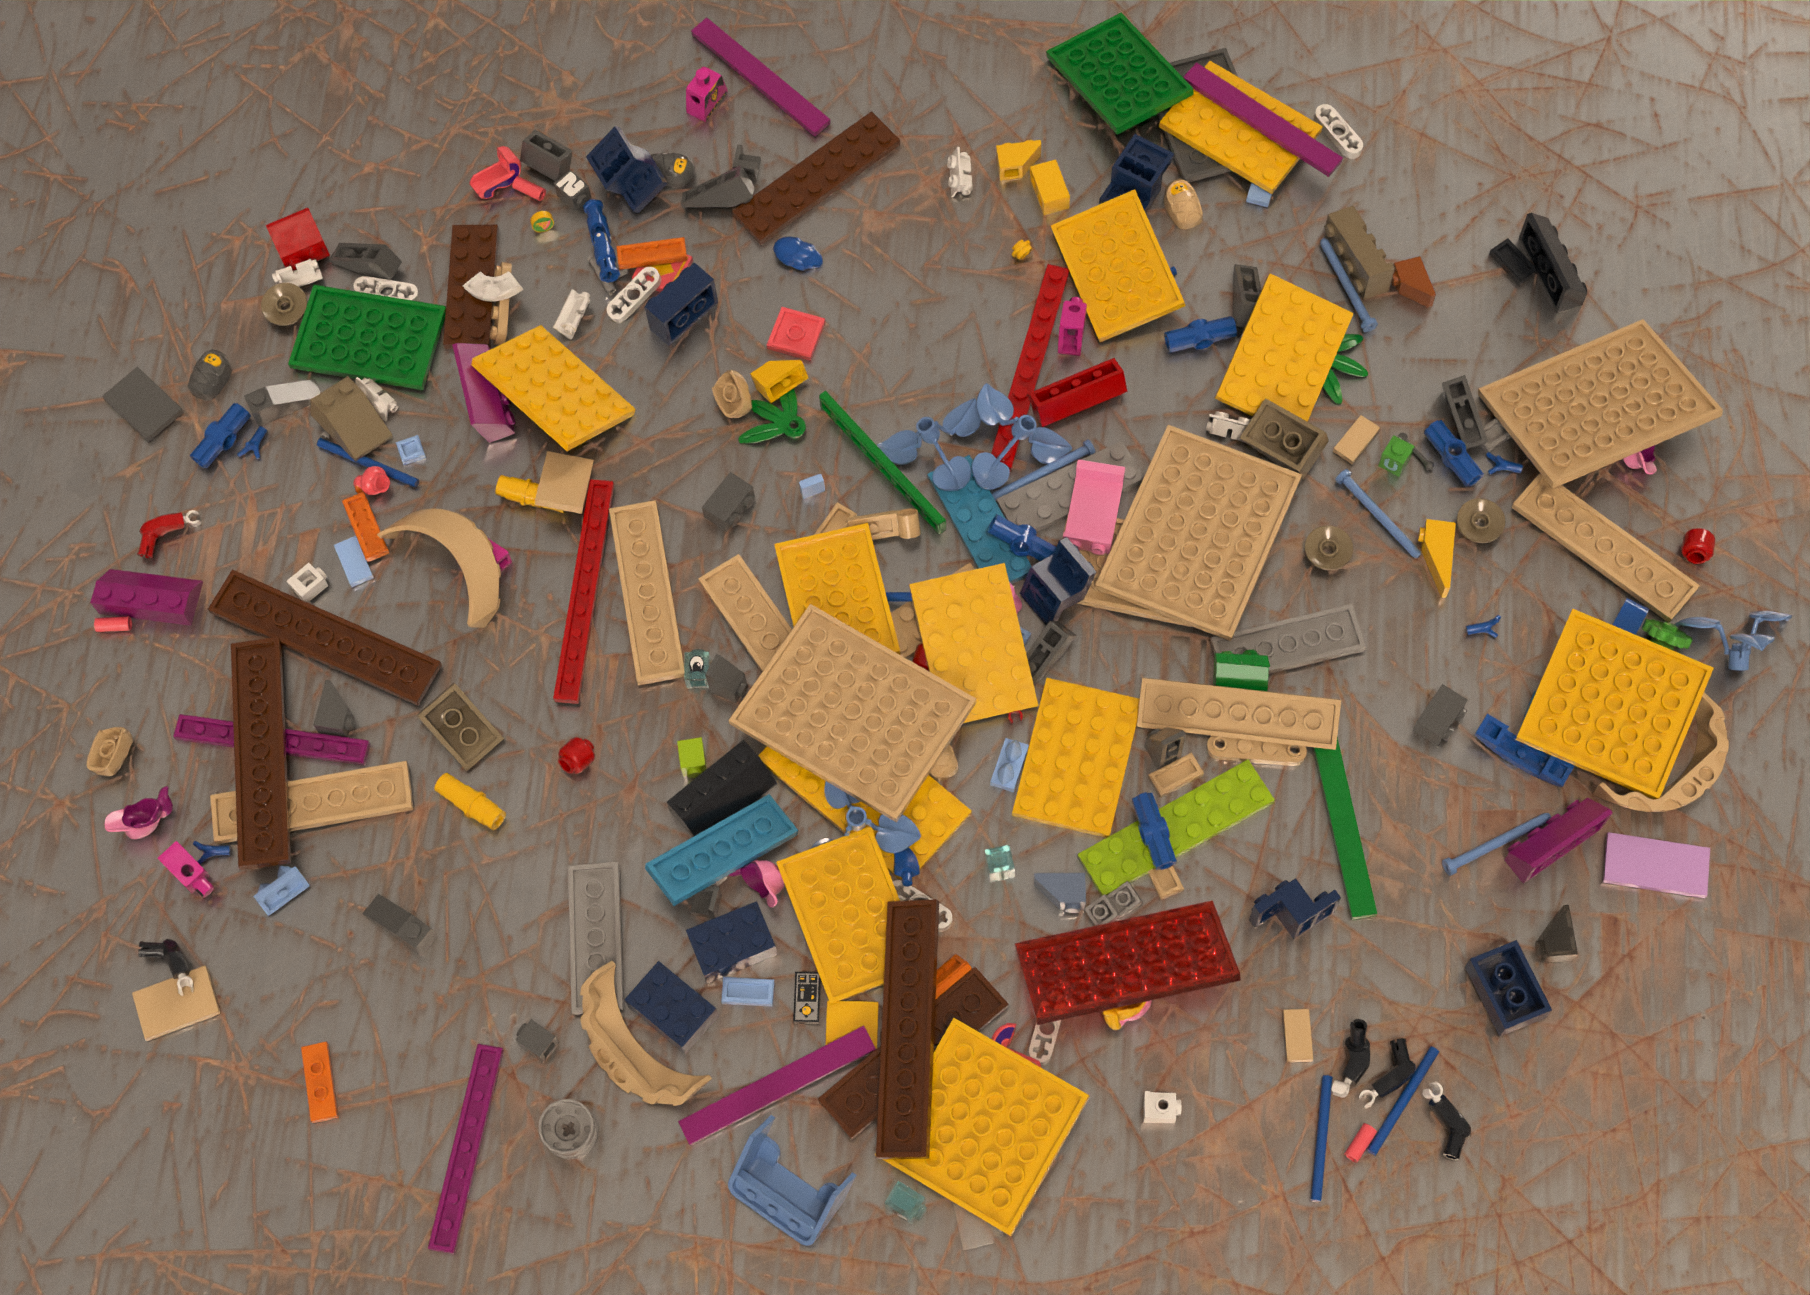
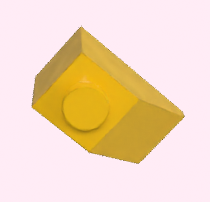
[750,360,808,403]

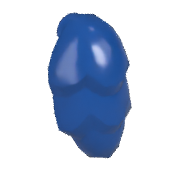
[773,236,823,271]

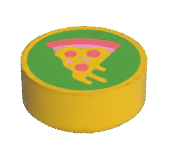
[530,211,554,232]

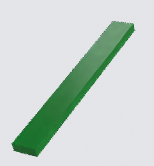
[819,390,946,535]
[1313,737,1377,920]

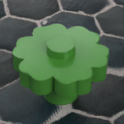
[1642,619,1693,650]

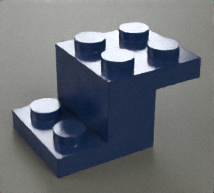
[586,126,668,214]
[1099,134,1174,213]
[1019,537,1097,625]
[1249,878,1341,939]

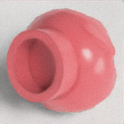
[353,466,390,495]

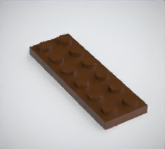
[443,224,499,349]

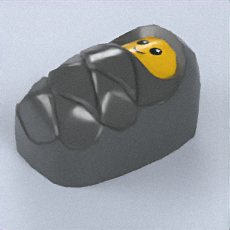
[651,152,695,188]
[187,349,232,401]

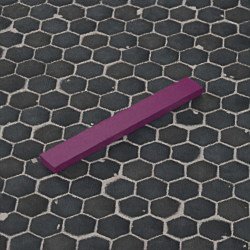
[691,18,831,137]
[1183,62,1343,177]
[173,714,370,766]
[678,1026,876,1146]
[428,1044,504,1255]

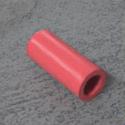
[512,176,546,201]
[94,616,132,632]
[1344,1123,1377,1163]

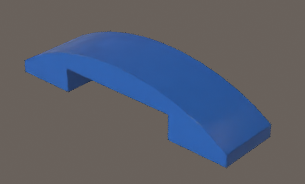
[1474,713,1574,787]

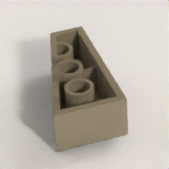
[1324,206,1395,300]

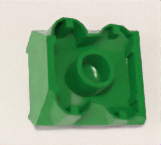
[1213,649,1270,691]

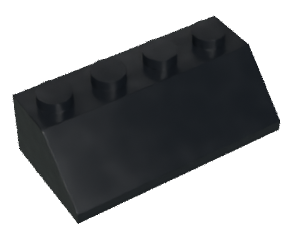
[1519,213,1587,313]
[667,740,777,837]

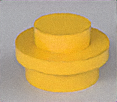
[1011,240,1033,261]

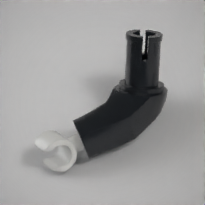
[138,939,194,996]
[1331,1019,1370,1098]
[1359,1038,1416,1108]
[1422,1082,1471,1161]

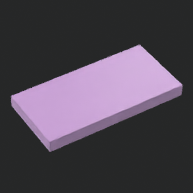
[1602,832,1710,898]

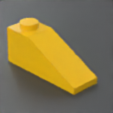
[1418,519,1456,598]

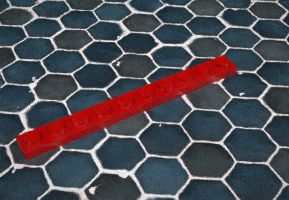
[991,264,1070,472]
[553,479,614,704]

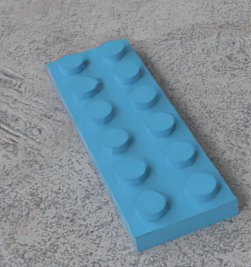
[927,455,1031,584]
[645,794,798,906]

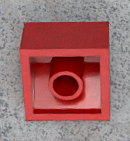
[266,207,330,271]

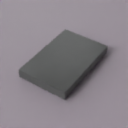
[102,366,184,442]

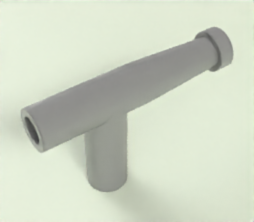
[587,255,629,295]

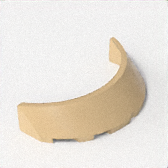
[377,508,501,628]
[1593,693,1729,812]
[580,961,712,1106]

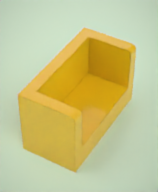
[1030,159,1070,215]

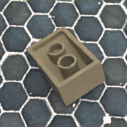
[310,376,393,461]
[1240,398,1329,480]
[416,683,504,771]

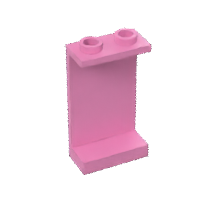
[1063,459,1125,555]

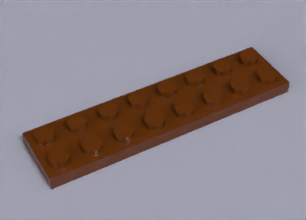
[732,111,900,245]
[818,967,1009,1140]

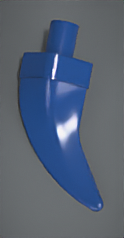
[894,847,920,887]

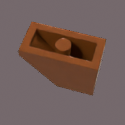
[1391,256,1436,307]

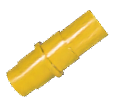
[495,475,566,513]
[434,773,506,830]

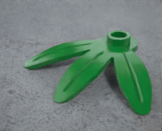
[1323,334,1368,404]
[738,389,806,444]

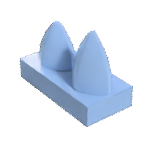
[990,738,1029,792]
[253,866,310,916]

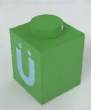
[1378,435,1415,477]

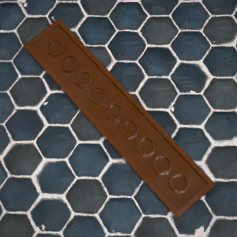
[208,569,442,706]
[231,637,291,871]
[876,899,939,1160]

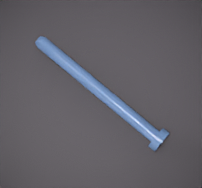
[1320,238,1378,332]
[992,439,1096,501]
[1335,469,1421,559]
[1442,813,1551,876]

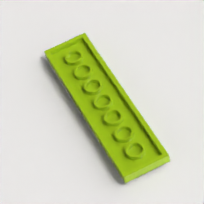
[1077,759,1275,897]

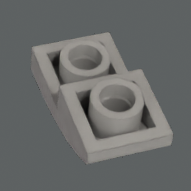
[1084,881,1143,930]

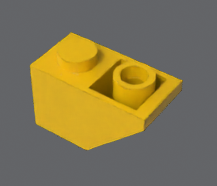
[996,140,1041,181]

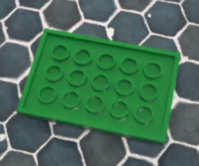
[1046,12,1194,135]
[288,285,446,390]

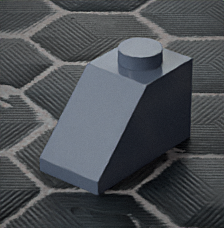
[1034,873,1086,913]

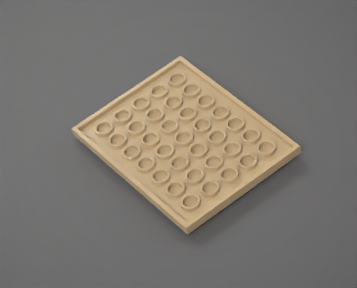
[1478,319,1723,488]
[1095,425,1302,641]
[728,604,977,823]

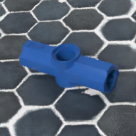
[1164,316,1237,353]
[189,403,251,469]
[1424,420,1484,487]
[987,514,1056,561]
[1132,792,1177,870]

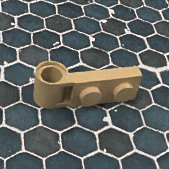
[847,508,921,540]

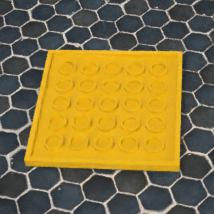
[1515,609,1714,800]
[875,1018,1090,1236]

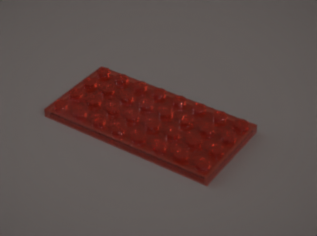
[1015,900,1241,1025]

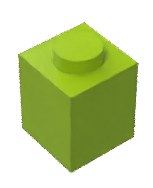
[677,737,707,778]

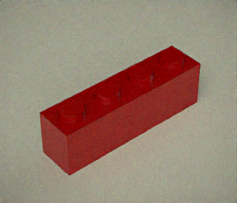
[1029,358,1128,427]

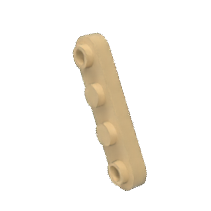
[490,262,512,346]
[1206,736,1307,766]

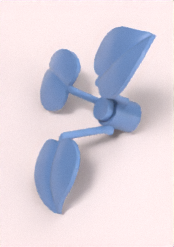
[971,383,1073,490]
[877,398,981,491]
[1674,611,1792,671]
[811,781,921,854]

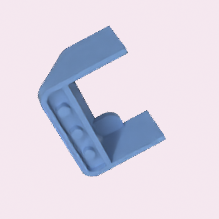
[728,1115,857,1246]

